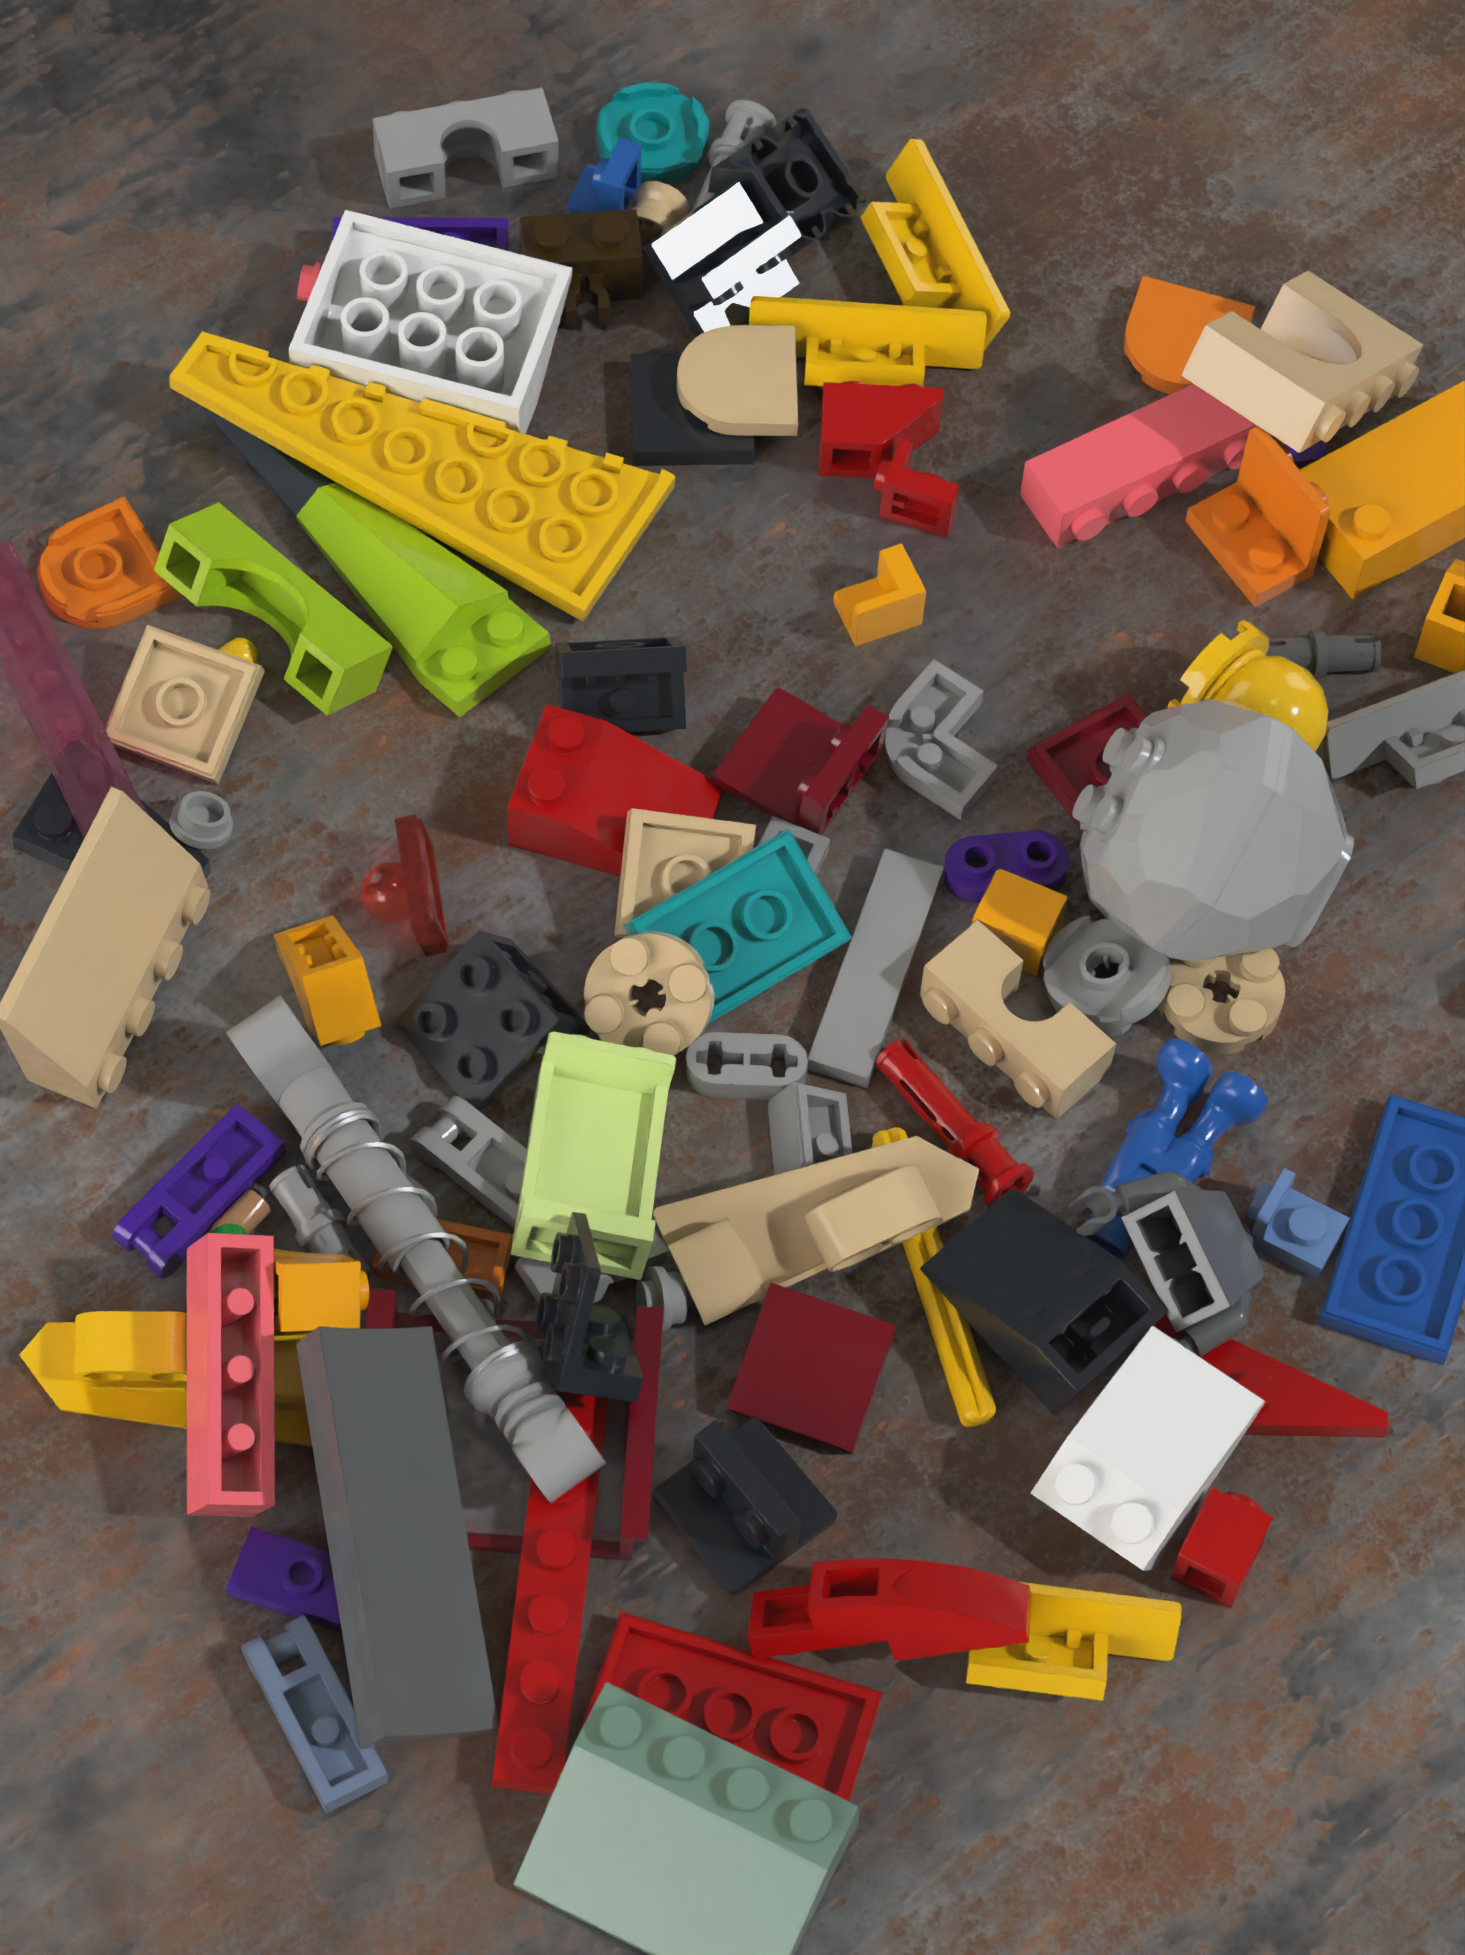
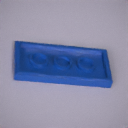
[1317,1093,1465,1365]

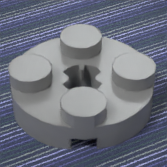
[1043,915,1173,1037]

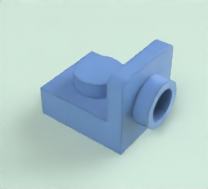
[1246,1168,1350,1280]

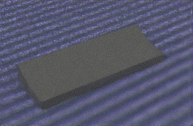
[296,1326,499,1750]

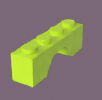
[154,502,393,716]

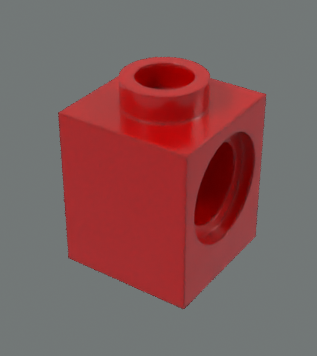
[1170,1487,1273,1608]

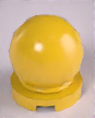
[1167,620,1329,753]

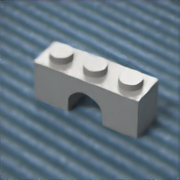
[372,87,559,209]

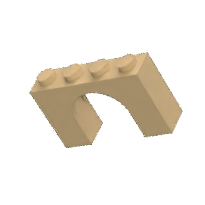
[1181,271,1424,453]

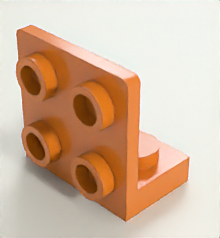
[1185,426,1331,607]

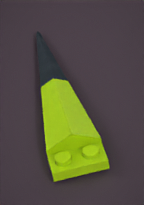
[200,405,551,718]

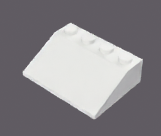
[288,210,572,434]

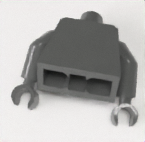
[1068,1171,1264,1357]

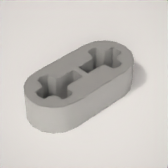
[685,1032,808,1100]

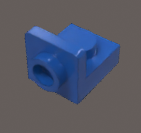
[567,137,642,214]

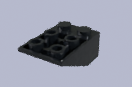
[920,1188,1168,1416]

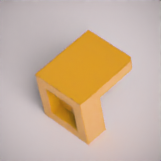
[833,543,926,647]
[971,869,1068,977]

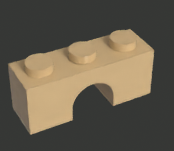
[919,920,1116,1120]

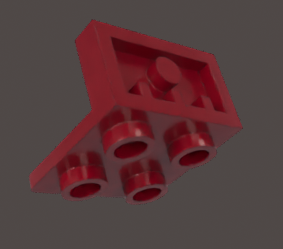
[713,688,889,835]

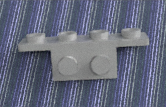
[1323,670,1465,789]

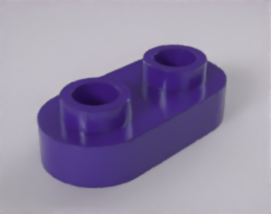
[943,830,1069,903]

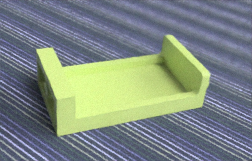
[510,1032,676,1280]

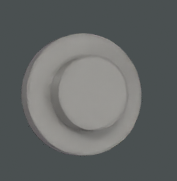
[170,791,233,849]
[635,1266,687,1332]

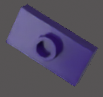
[226,1527,342,1633]

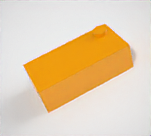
[1300,380,1465,600]

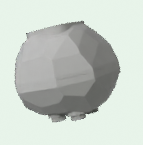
[1072,700,1354,961]

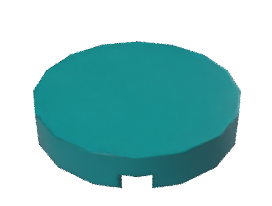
[596,82,709,184]

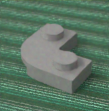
[885,659,999,820]

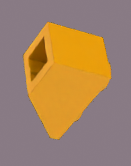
[1413,558,1465,673]

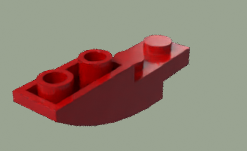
[747,1558,1032,1661]

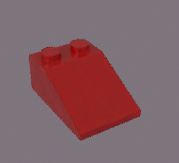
[507,704,724,876]

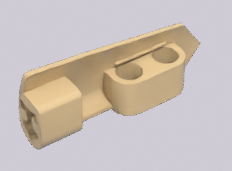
[653,1136,979,1325]

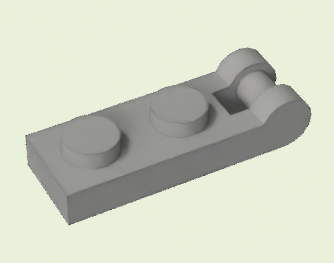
[409,1096,527,1229]

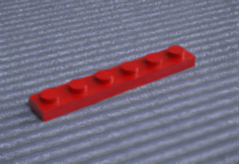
[491,1389,609,1795]

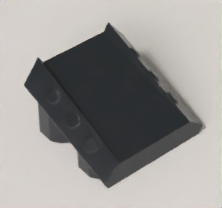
[708,108,867,260]

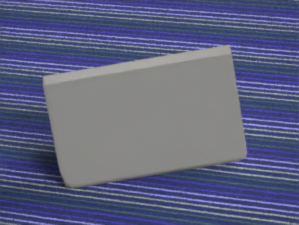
[768,1082,853,1175]

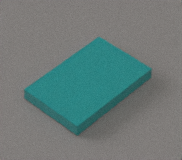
[624,829,852,1024]

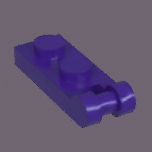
[112,1103,286,1279]

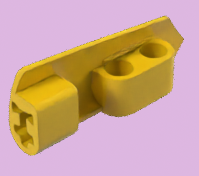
[19,1311,312,1447]

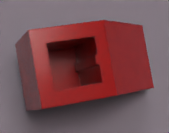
[819,381,943,478]

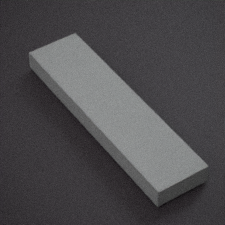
[807,848,944,1088]

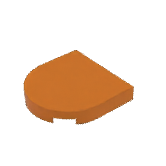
[1123,275,1256,394]
[37,496,182,628]

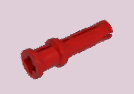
[875,1039,1035,1208]

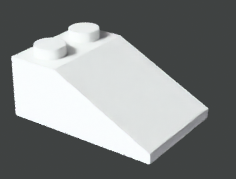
[1031,1326,1266,1571]

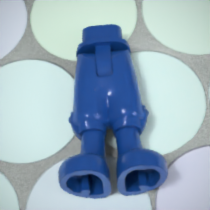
[1086,1038,1268,1258]

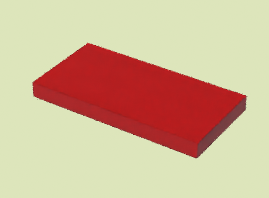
[578,1612,883,1802]

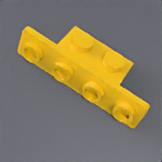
[860,139,1010,350]
[749,295,987,390]
[966,1582,1182,1701]

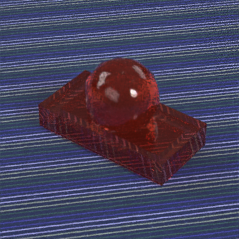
[361,814,450,957]

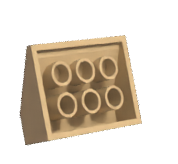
[0,787,211,1109]

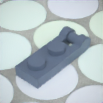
[241,1615,389,1814]

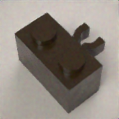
[519,209,643,325]

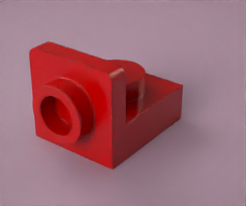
[873,438,960,538]

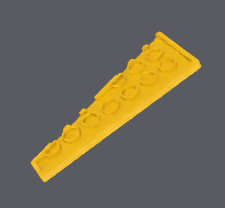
[169,331,676,622]

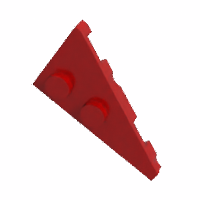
[1154,1313,1389,1438]

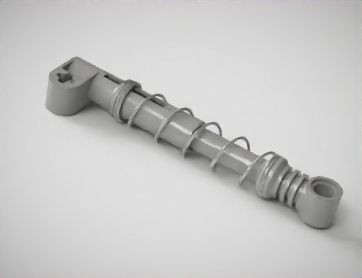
[226,995,607,1503]

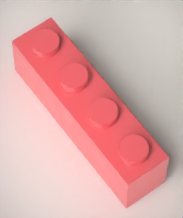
[1020,384,1257,548]
[187,1233,275,1517]

